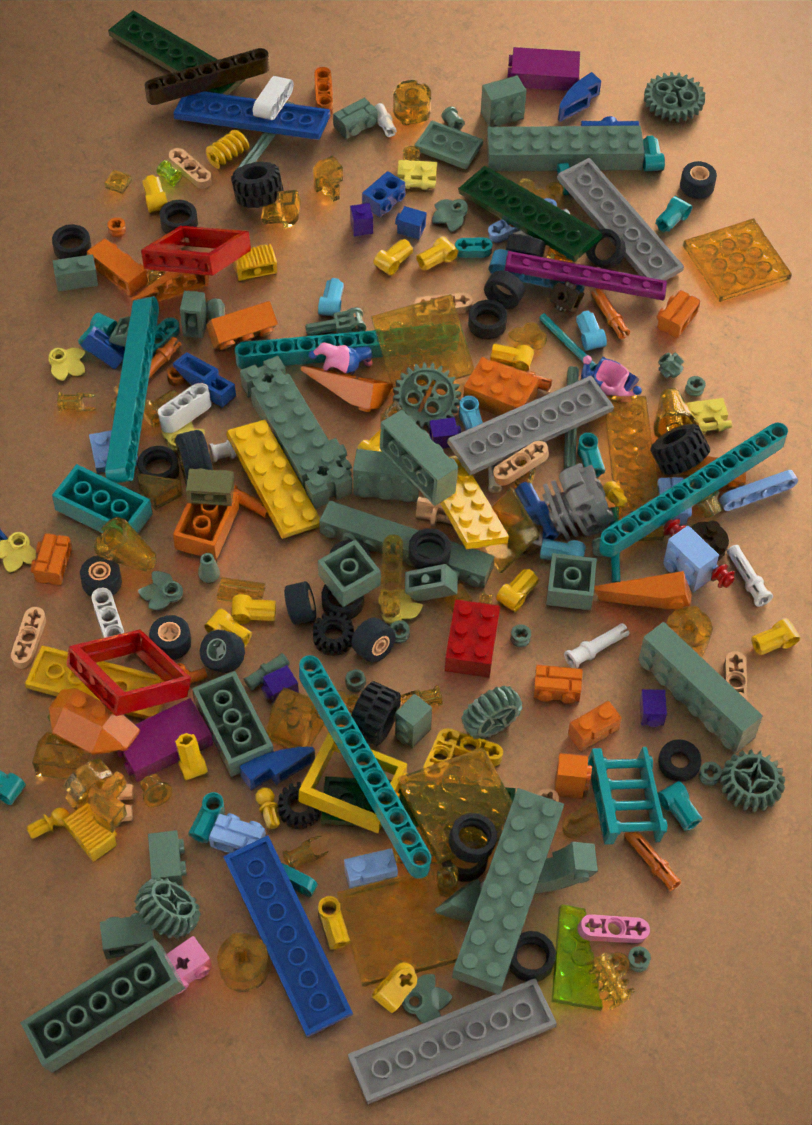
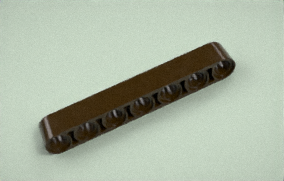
[145,48,270,105]

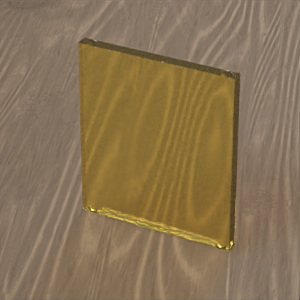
[486,488,540,573]

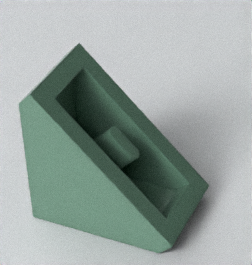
[435,878,480,923]

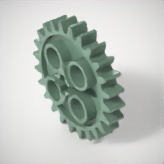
[644,72,706,122]
[393,362,461,430]

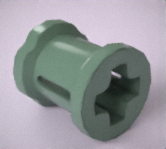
[441,107,465,130]

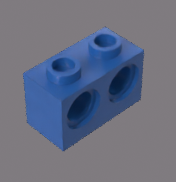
[362,171,406,218]

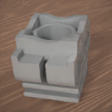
[542,463,615,540]

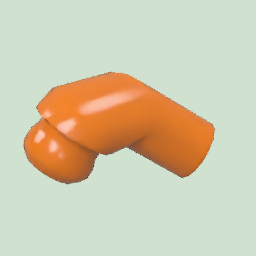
[177,663,208,684]

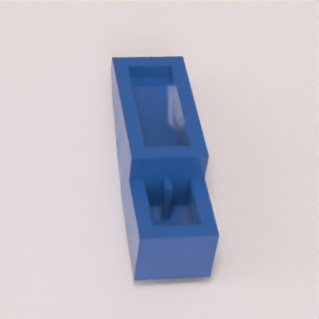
[558,72,601,122]
[173,352,236,408]
[240,747,315,791]

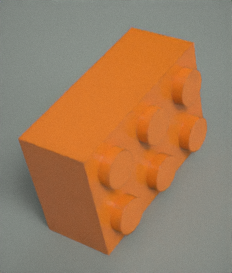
[206,301,278,350]
[463,357,539,416]
[173,492,239,561]

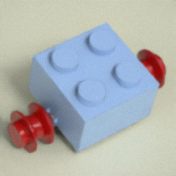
[663,519,735,593]

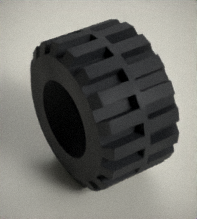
[231,161,284,208]
[650,424,710,475]
[351,681,401,746]

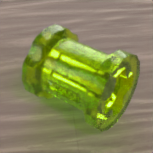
[156,160,182,186]

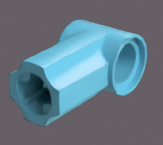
[318,278,344,317]
[576,311,607,351]
[459,396,483,431]
[540,539,586,560]

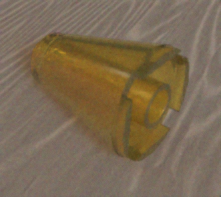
[653,388,696,438]
[94,517,156,572]

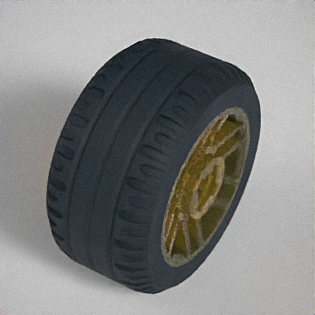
[175,430,213,486]

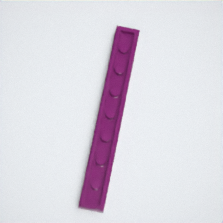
[504,251,667,301]

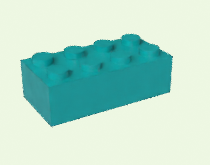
[52,464,153,546]

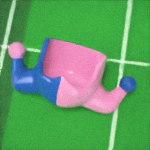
[308,343,373,374]
[581,356,642,403]

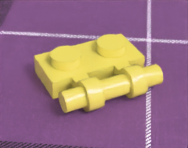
[397,160,437,190]
[681,398,732,434]

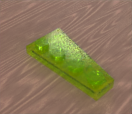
[551,904,603,1011]

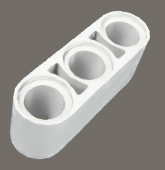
[253,76,294,120]
[158,383,212,433]
[92,588,124,638]

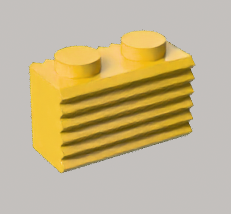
[233,244,278,281]
[63,803,117,862]

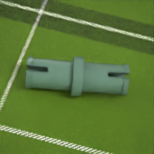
[244,653,290,691]

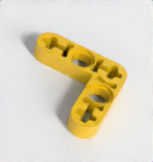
[421,728,503,786]

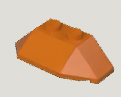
[49,688,140,755]

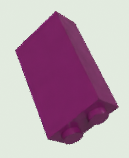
[507,47,580,91]
[115,698,213,782]

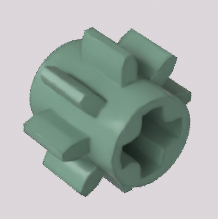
[658,352,684,378]

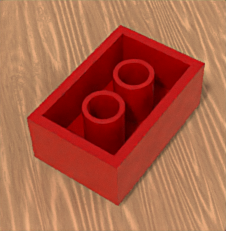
[445,599,500,678]

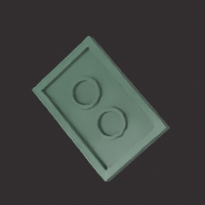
[415,120,483,169]

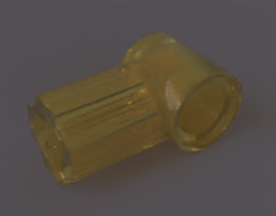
[143,389,179,427]

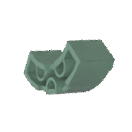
[535,842,598,894]

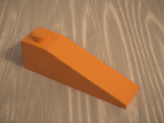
[131,264,209,309]
[301,366,393,412]
[594,571,692,609]

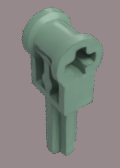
[305,307,367,335]

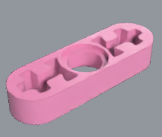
[577,915,650,944]

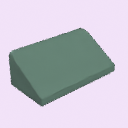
[109,316,130,347]

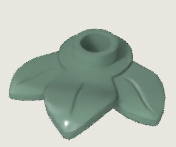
[432,199,468,232]
[138,571,183,610]
[402,974,452,1023]

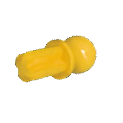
[603,481,627,508]
[256,787,280,829]
[26,807,70,838]

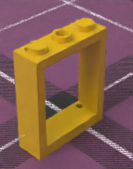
[299,732,410,834]

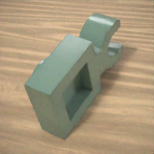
[329,438,352,475]

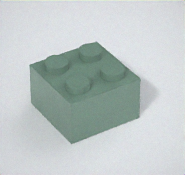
[481,75,527,127]
[318,539,381,607]
[546,553,597,610]

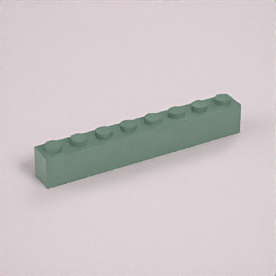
[319,501,494,589]

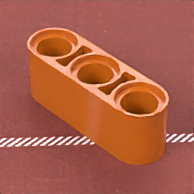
[314,67,333,118]

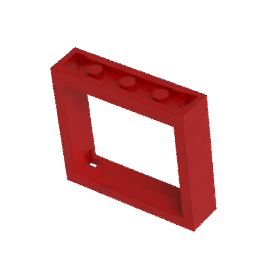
[141,226,251,276]
[66,629,191,716]

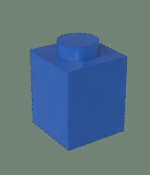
[395,206,427,240]

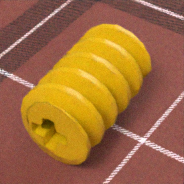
[206,130,250,169]

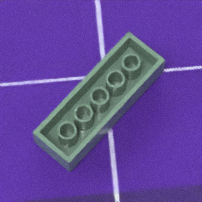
[638,622,763,754]
[20,938,186,1073]

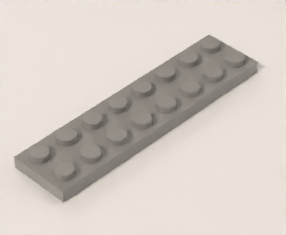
[557,158,684,281]
[447,376,614,476]
[348,979,557,1105]

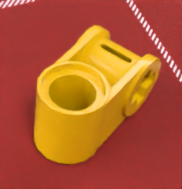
[371,962,417,1013]

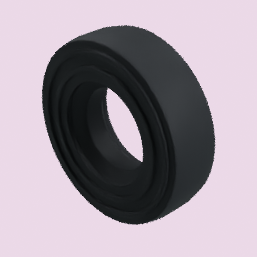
[658,739,702,782]

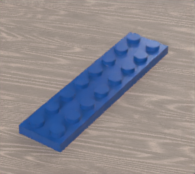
[173,91,331,140]
[223,835,353,1038]

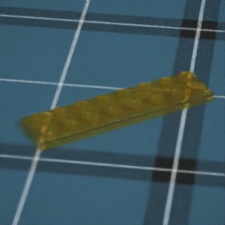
[605,396,664,541]

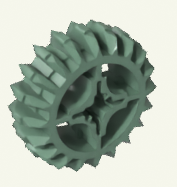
[461,686,523,739]
[720,749,785,812]
[134,877,201,939]

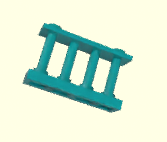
[588,747,668,845]

